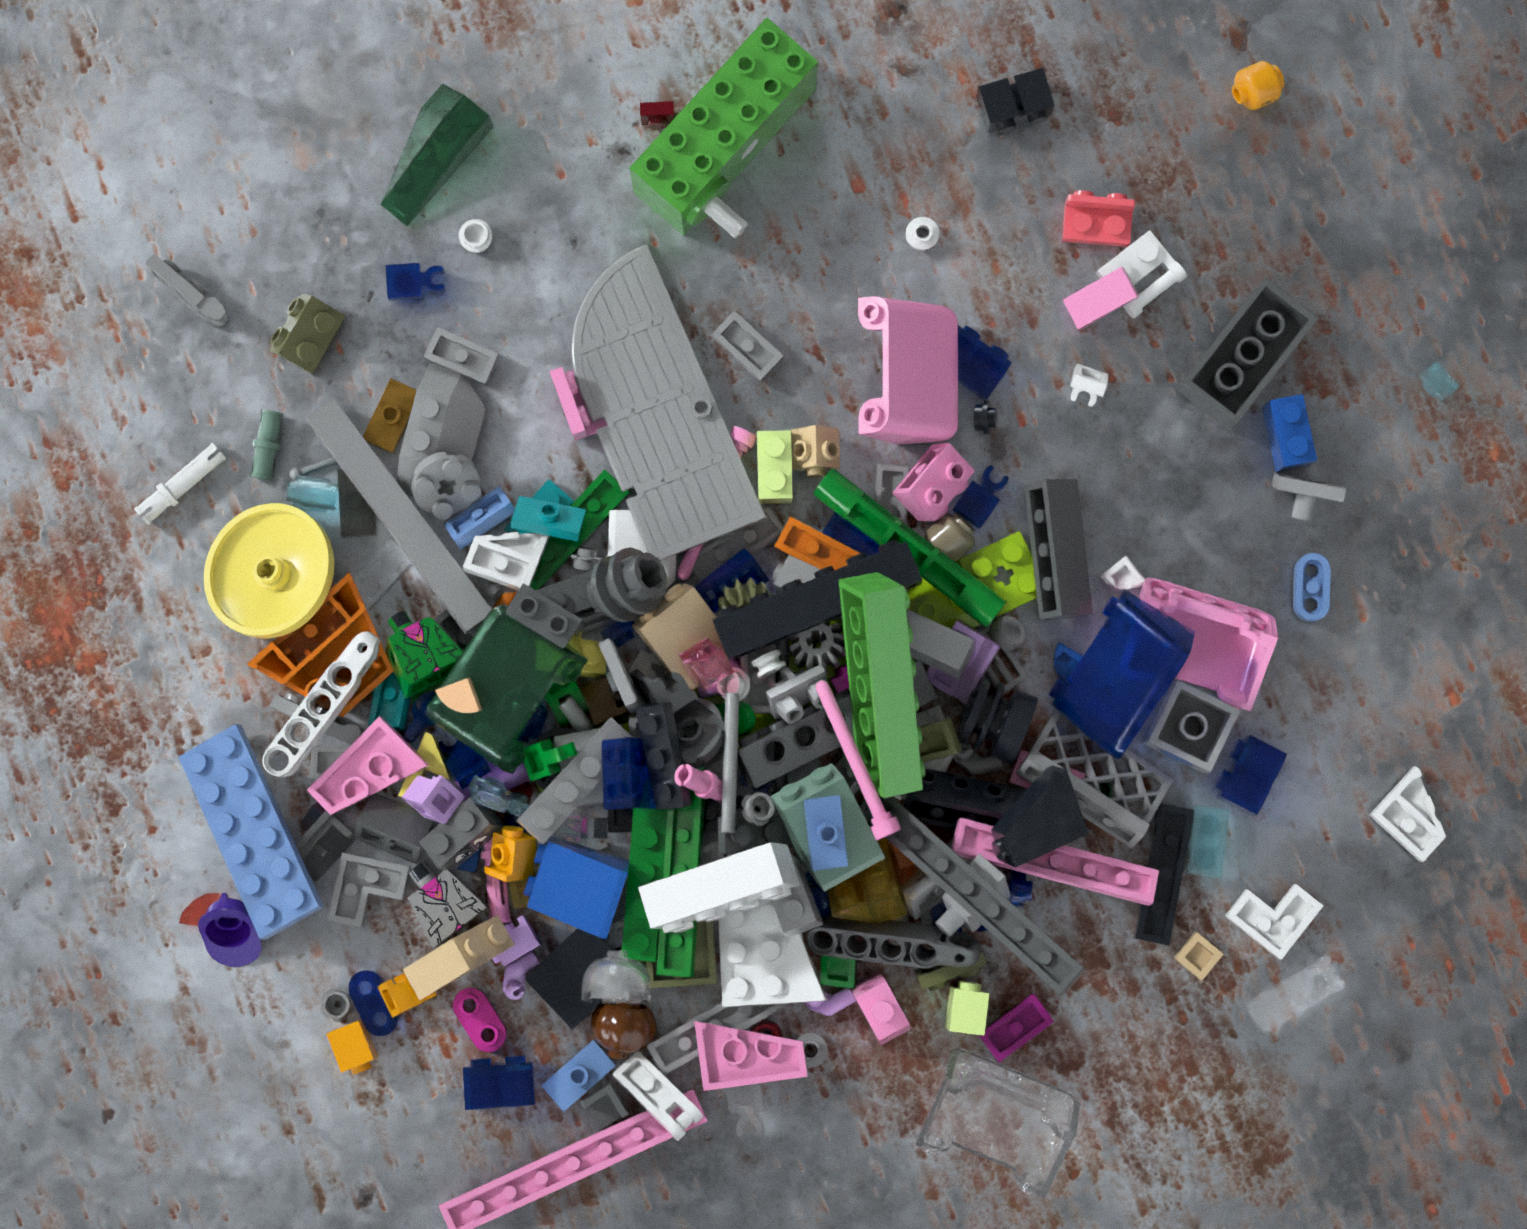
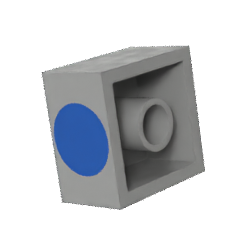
[1142,680,1241,774]

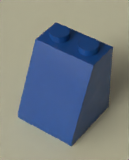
[523,836,629,939]

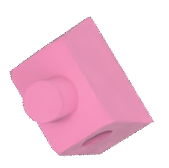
[849,971,911,1046]

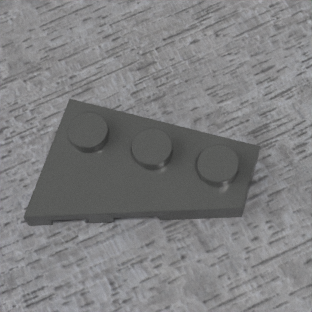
[718,776,807,854]

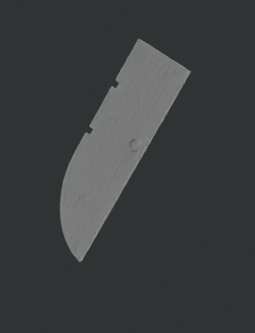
[572,244,766,561]

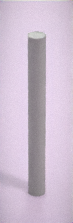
[721,693,739,834]

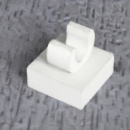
[1071,364,1109,407]

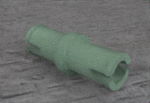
[250,410,283,480]

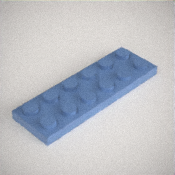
[179,724,324,940]

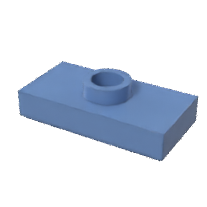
[803,795,848,871]
[541,1039,616,1112]

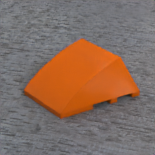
[247,572,394,717]

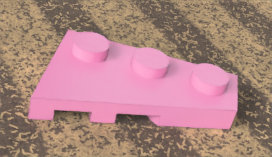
[307,717,430,815]
[694,1021,808,1091]

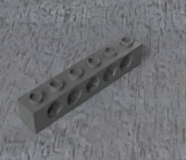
[737,661,938,789]

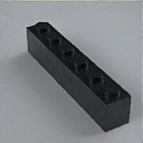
[712,540,922,662]

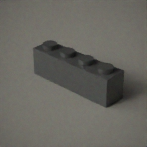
[1024,479,1093,620]

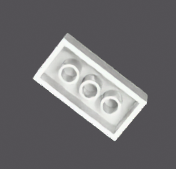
[638,842,800,933]

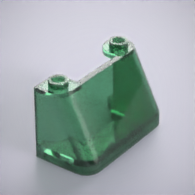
[427,604,588,774]

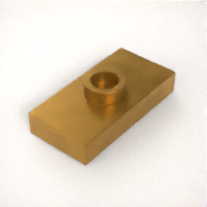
[363,378,417,454]

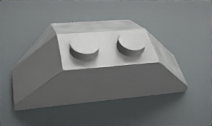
[397,362,486,497]

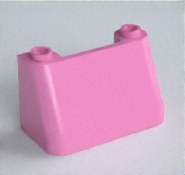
[858,296,958,445]
[1119,578,1278,711]

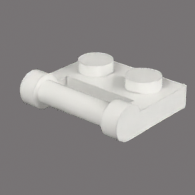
[1096,230,1187,318]

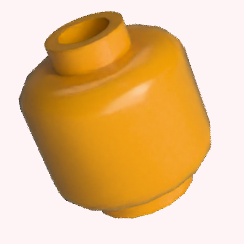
[1232,61,1285,110]

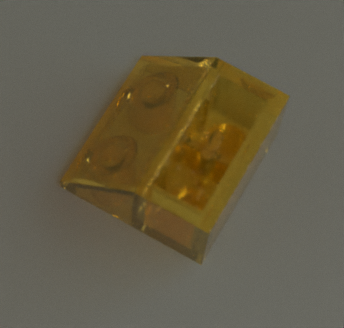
[827,838,908,924]

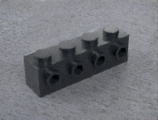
[900,768,1026,829]

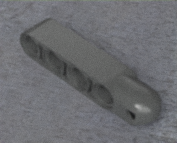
[807,913,980,968]

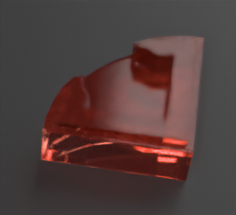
[179,893,220,926]

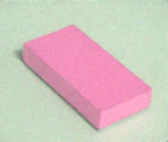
[1063,267,1139,330]

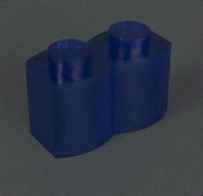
[1214,735,1287,816]
[463,1055,536,1110]

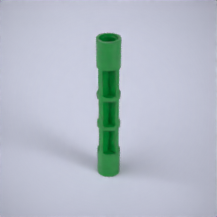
[813,468,1007,628]

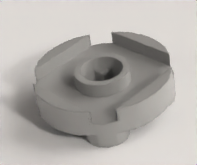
[411,452,481,520]

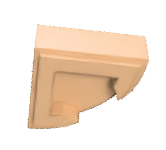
[435,678,482,713]

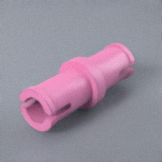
[675,764,723,804]

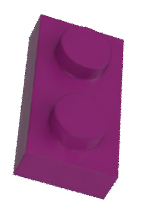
[978,993,1054,1063]

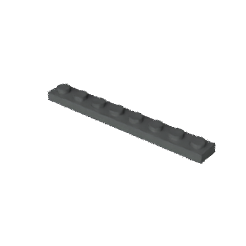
[859,794,1086,996]

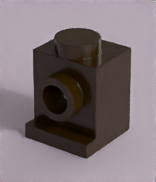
[581,675,630,728]

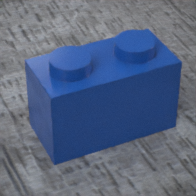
[1262,394,1317,473]

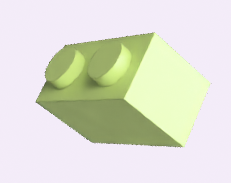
[757,430,793,505]
[945,981,989,1036]

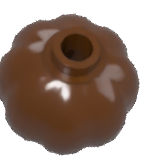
[591,993,657,1060]

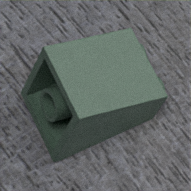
[771,763,885,892]

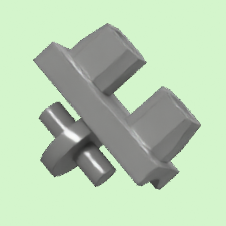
[766,664,828,724]

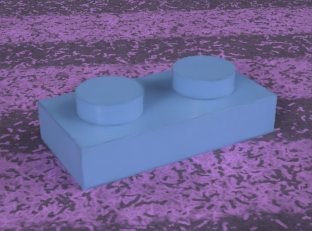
[443,486,515,550]

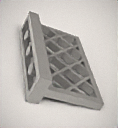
[1016,704,1174,849]

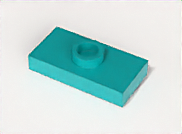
[511,496,586,542]

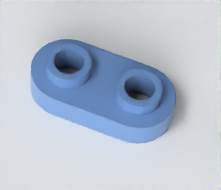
[1293,553,1331,622]

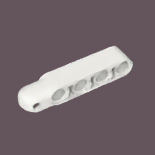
[262,631,380,777]

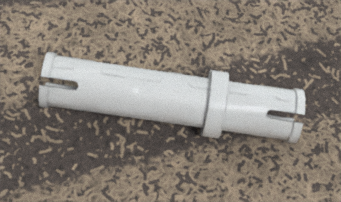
[134,443,227,525]

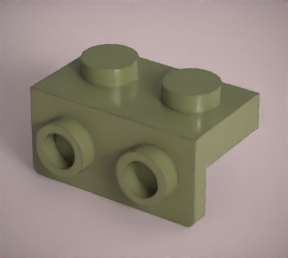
[269,294,345,375]

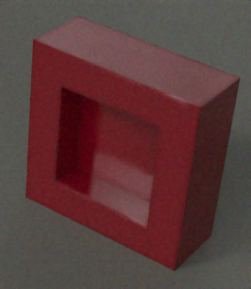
[640,101,675,129]

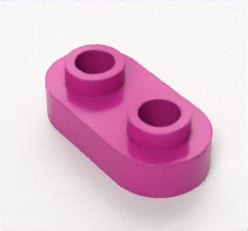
[453,987,507,1052]

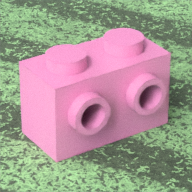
[892,443,975,521]

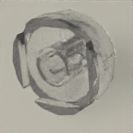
[581,951,651,1004]

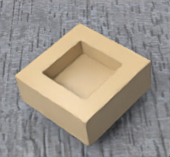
[1174,932,1224,981]

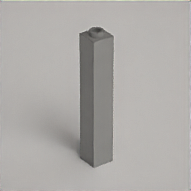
[772,555,975,679]

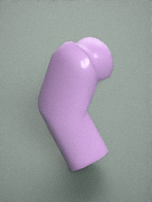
[502,950,541,1000]

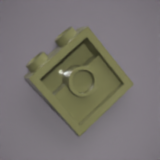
[639,920,717,988]

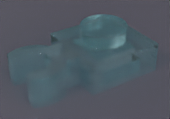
[468,775,530,817]

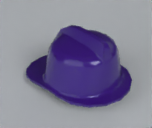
[198,893,262,967]

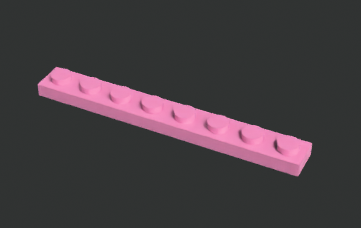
[439,1088,708,1229]

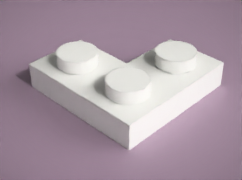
[1225,884,1323,960]

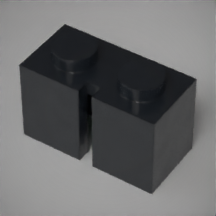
[976,68,1055,134]

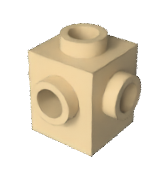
[791,425,840,478]

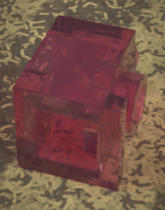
[678,637,734,690]

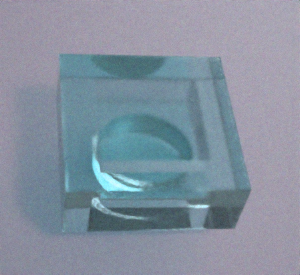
[1419,361,1460,401]

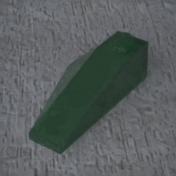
[381,83,494,227]

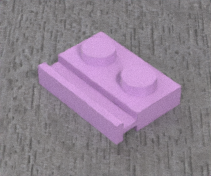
[927,620,1001,704]

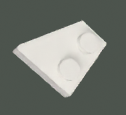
[463,532,550,590]

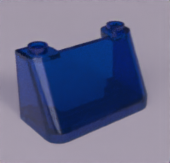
[1048,589,1195,760]

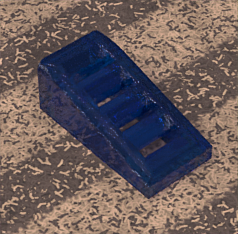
[694,548,769,613]

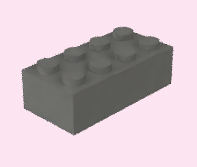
[1176,277,1319,431]

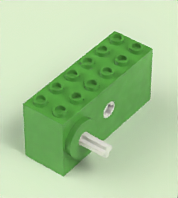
[629,17,818,239]

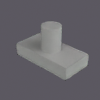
[1271,472,1346,521]

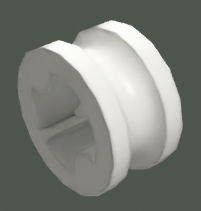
[751,649,787,679]

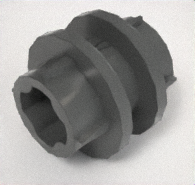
[587,547,667,623]

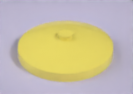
[204,503,334,639]

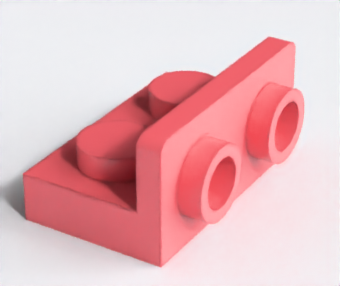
[1062,190,1136,247]

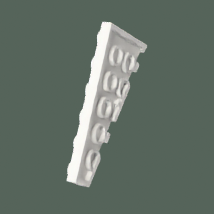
[714,831,827,1007]

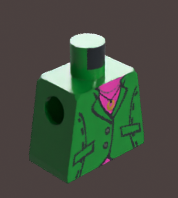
[386,611,466,699]

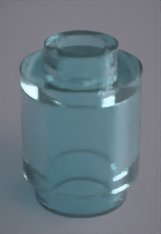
[287,475,339,513]

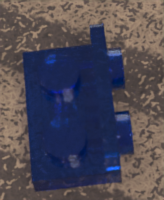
[958,325,1012,401]
[601,737,656,810]

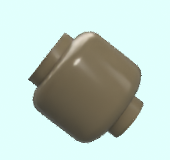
[925,512,975,563]

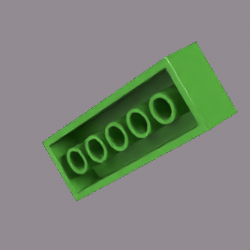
[839,572,925,798]

